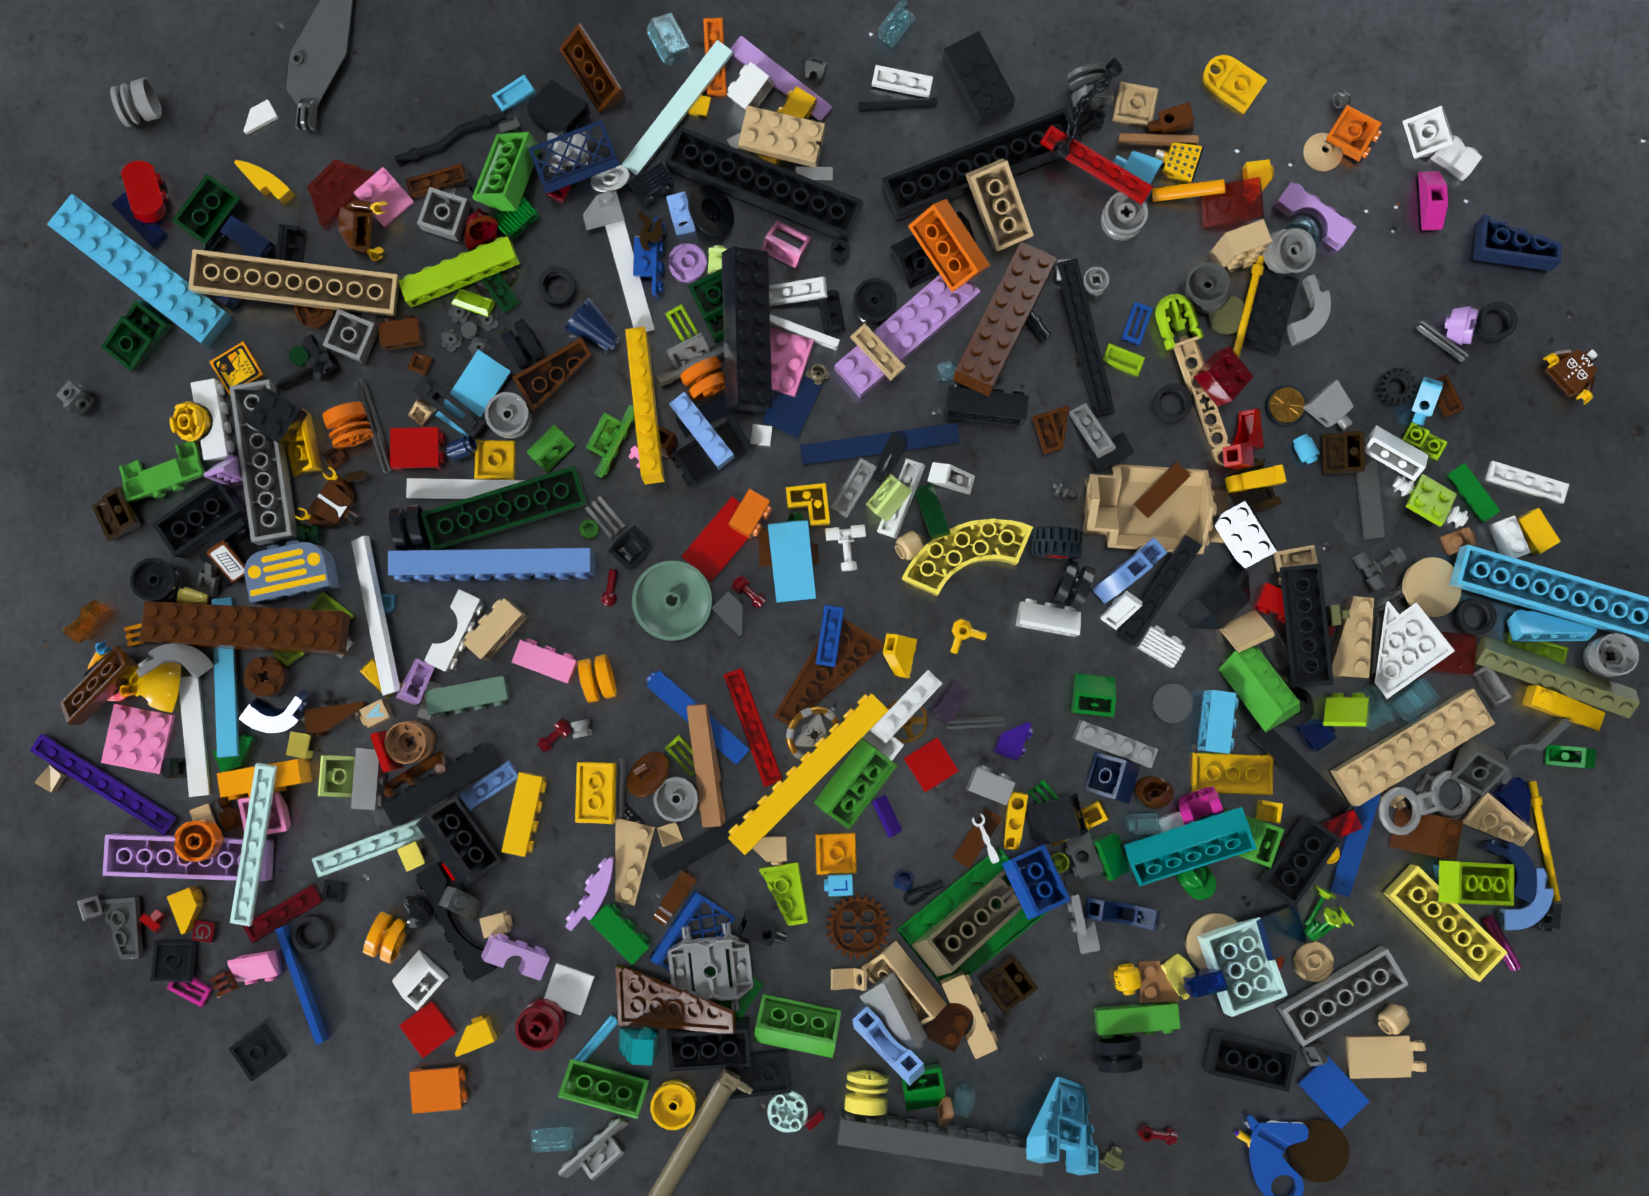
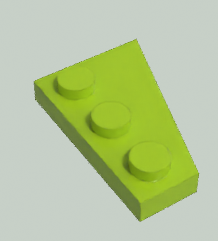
[759,862,809,926]

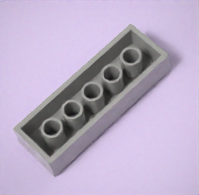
[1277,946,1409,1047]

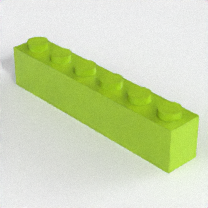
[398,236,521,308]

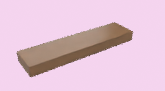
[1116,133,1199,148]

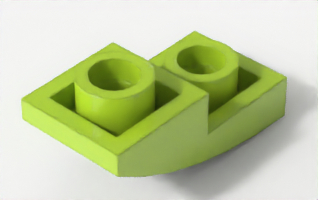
[1402,423,1448,461]

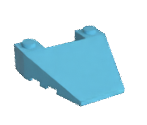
[1026,1077,1099,1175]

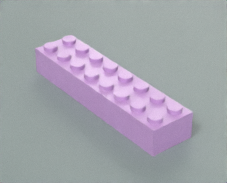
[835,275,981,399]
[102,833,274,881]

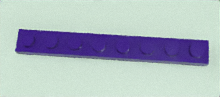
[30,734,177,835]

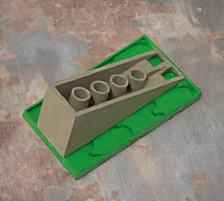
[896,847,1049,988]

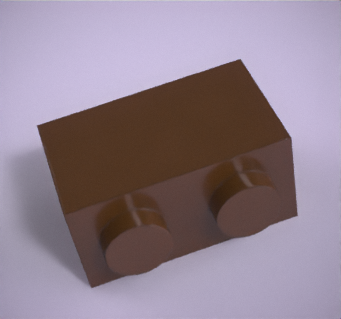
[378,316,424,350]

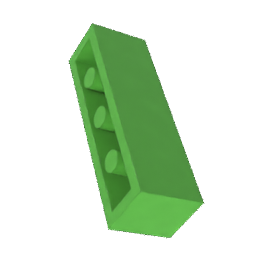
[1094,1002,1181,1038]

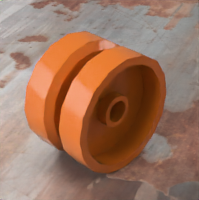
[680,356,725,402]

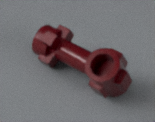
[731,575,767,609]
[537,718,573,753]
[1137,1125,1177,1145]

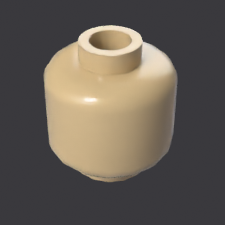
[895,531,925,560]
[1378,1004,1410,1035]

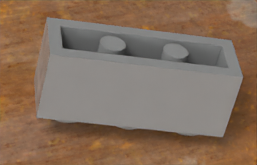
[351,748,386,810]

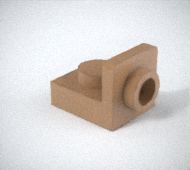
[1440,527,1476,556]

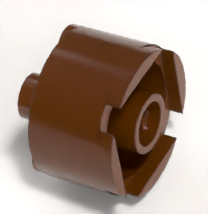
[244,656,291,697]

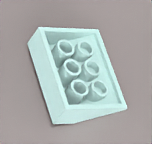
[1197,917,1288,1017]

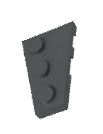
[99,896,143,960]

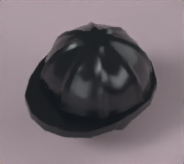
[403,896,433,935]

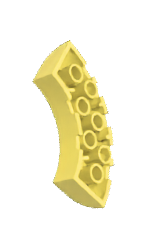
[902,519,1033,596]

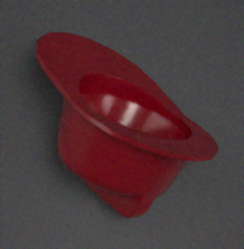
[465,208,498,251]

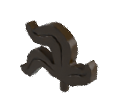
[635,210,664,251]

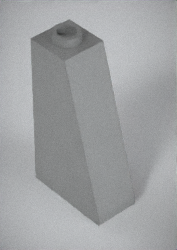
[859,972,927,1053]

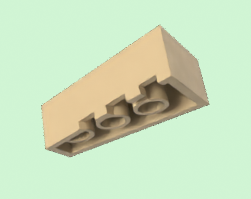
[1331,596,1374,679]

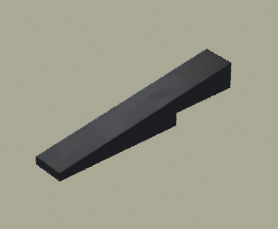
[1249,725,1350,817]

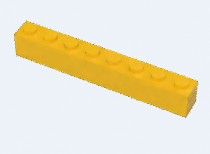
[625,326,665,485]

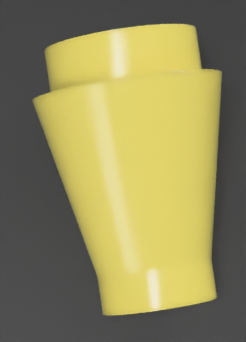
[177,587,209,604]

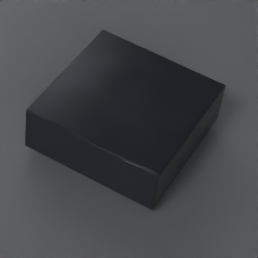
[322,879,346,903]

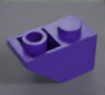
[993,722,1033,761]

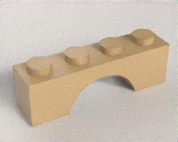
[940,971,999,1059]

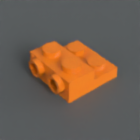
[1326,105,1382,162]

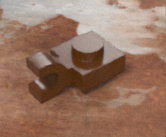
[217,797,243,832]

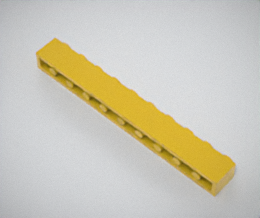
[728,693,889,855]

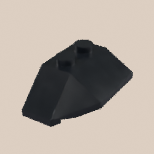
[1178,559,1250,628]

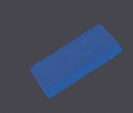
[1297,1057,1370,1129]

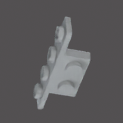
[656,333,724,386]
[1064,872,1100,954]
[558,1118,629,1181]

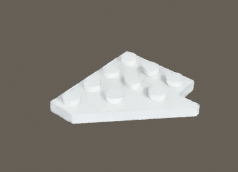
[1374,601,1455,699]

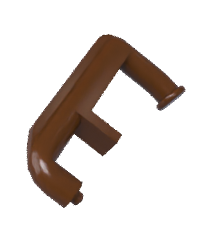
[384,751,446,797]

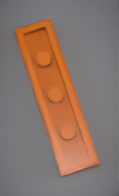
[703,17,727,97]

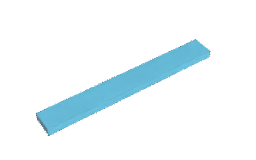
[212,597,239,758]

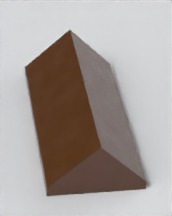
[559,24,625,113]
[60,645,139,725]

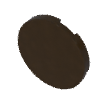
[1287,1119,1350,1183]

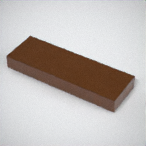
[405,163,467,199]
[1133,461,1191,518]
[952,807,1002,869]

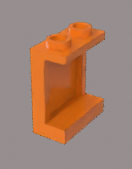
[409,1064,468,1114]

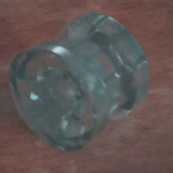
[937,361,957,381]

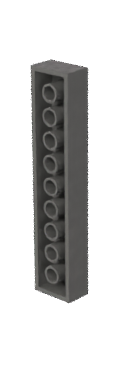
[837,1110,1044,1177]

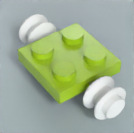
[1392,474,1469,528]

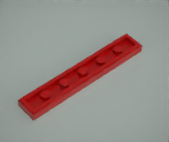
[1040,125,1153,205]
[723,668,783,787]

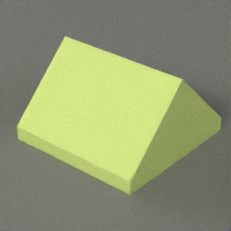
[866,474,912,522]
[318,755,355,797]

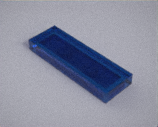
[111,191,168,248]

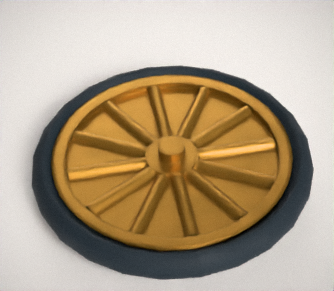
[1266,385,1307,426]

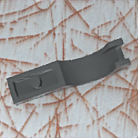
[1497,718,1571,785]

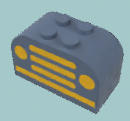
[244,540,340,605]

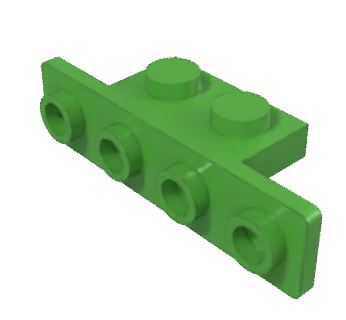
[585,405,635,478]

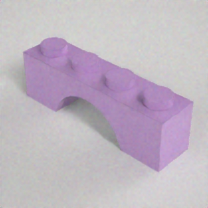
[1274,182,1356,251]

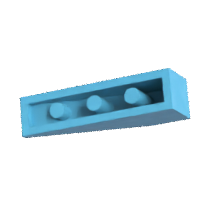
[1507,610,1597,642]

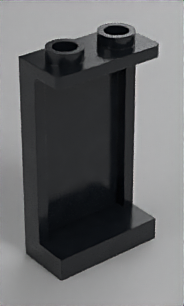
[671,415,754,487]

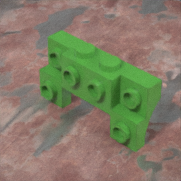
[119,440,205,503]

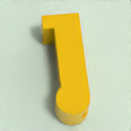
[1225,464,1287,493]
[1003,791,1028,850]

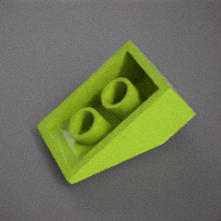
[1323,692,1370,726]

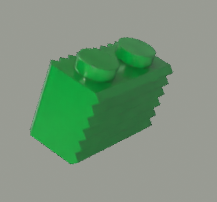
[494,196,540,241]

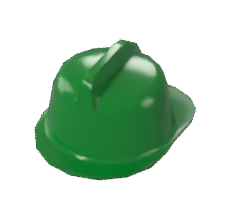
[1175,865,1216,900]

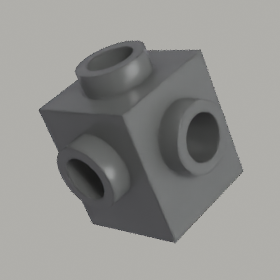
[56,380,95,415]

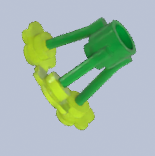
[1304,885,1355,941]

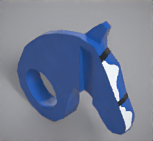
[1247,1115,1309,1196]

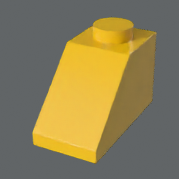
[1242,159,1274,206]
[167,886,204,934]
[455,1015,498,1057]

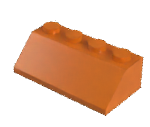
[908,199,991,292]

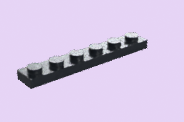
[1117,534,1203,646]

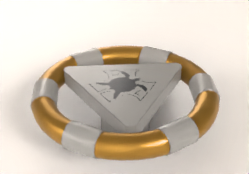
[786,706,840,760]

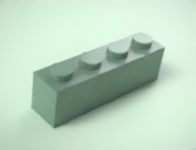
[424,676,511,718]

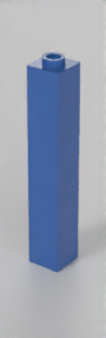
[646,670,750,765]

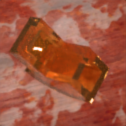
[62,599,111,644]

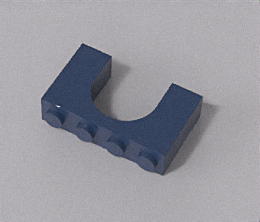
[186,216,276,310]

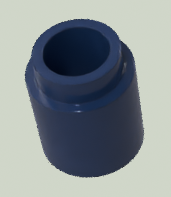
[446,436,477,461]

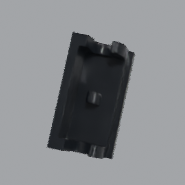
[275,224,307,263]
[818,290,846,335]

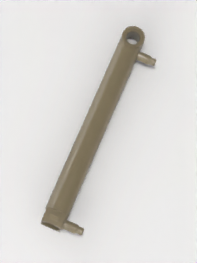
[647,1068,753,1196]

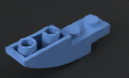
[1091,537,1168,604]

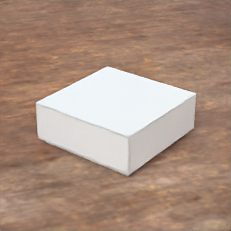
[751,424,773,447]

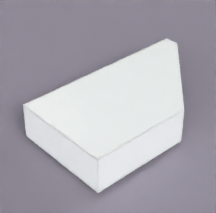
[243,99,278,135]

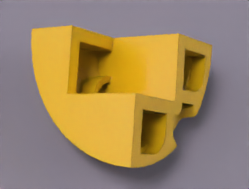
[127,662,181,713]

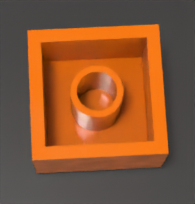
[729,489,772,539]

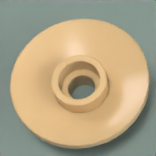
[1303,133,1343,172]

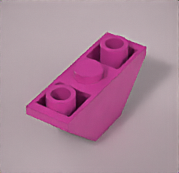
[1418,171,1448,231]

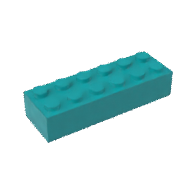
[1124,807,1257,886]

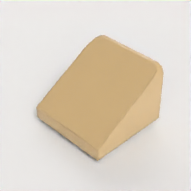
[408,398,437,427]

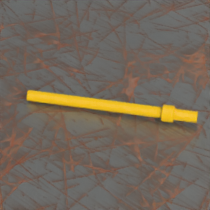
[1233,252,1265,357]
[1528,781,1561,902]

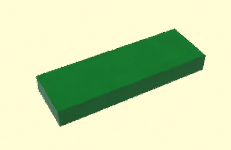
[1447,463,1500,523]

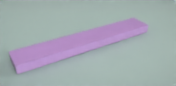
[730,36,833,123]

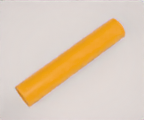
[1152,179,1226,202]

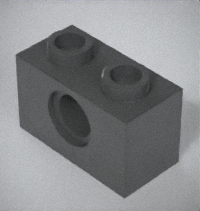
[1063,832,1104,882]

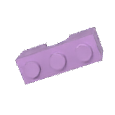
[481,933,550,981]

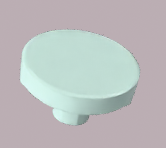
[767,1090,808,1133]

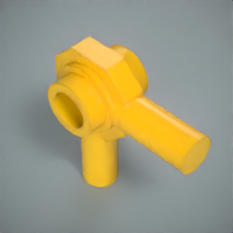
[950,619,987,654]

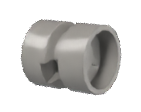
[1082,267,1109,299]

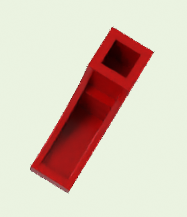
[1222,408,1264,469]

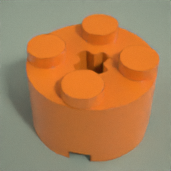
[174,819,224,862]

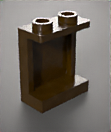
[1223,457,1282,513]

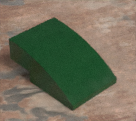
[688,269,724,344]
[101,300,174,372]

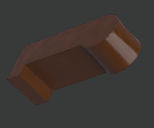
[652,869,698,926]

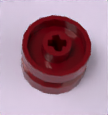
[515,999,565,1051]

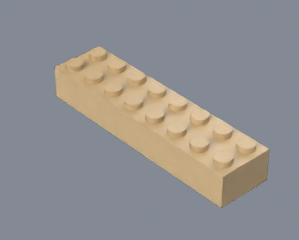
[1330,689,1495,806]

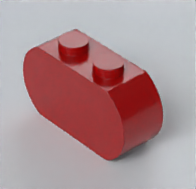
[121,160,168,223]

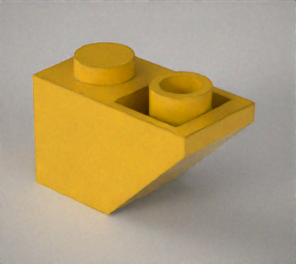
[883,633,917,678]

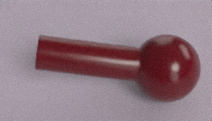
[601,569,617,606]

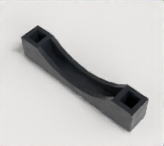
[416,861,497,982]

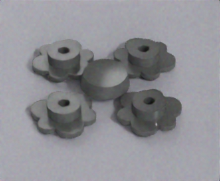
[441,305,499,357]

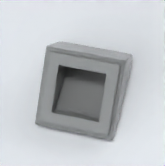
[77,895,103,921]

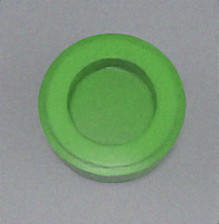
[579,519,600,540]

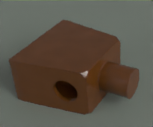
[1147,102,1194,135]

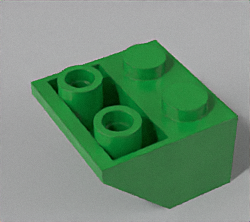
[1071,673,1116,717]
[901,1063,946,1111]

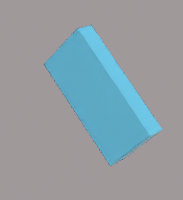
[492,74,536,113]

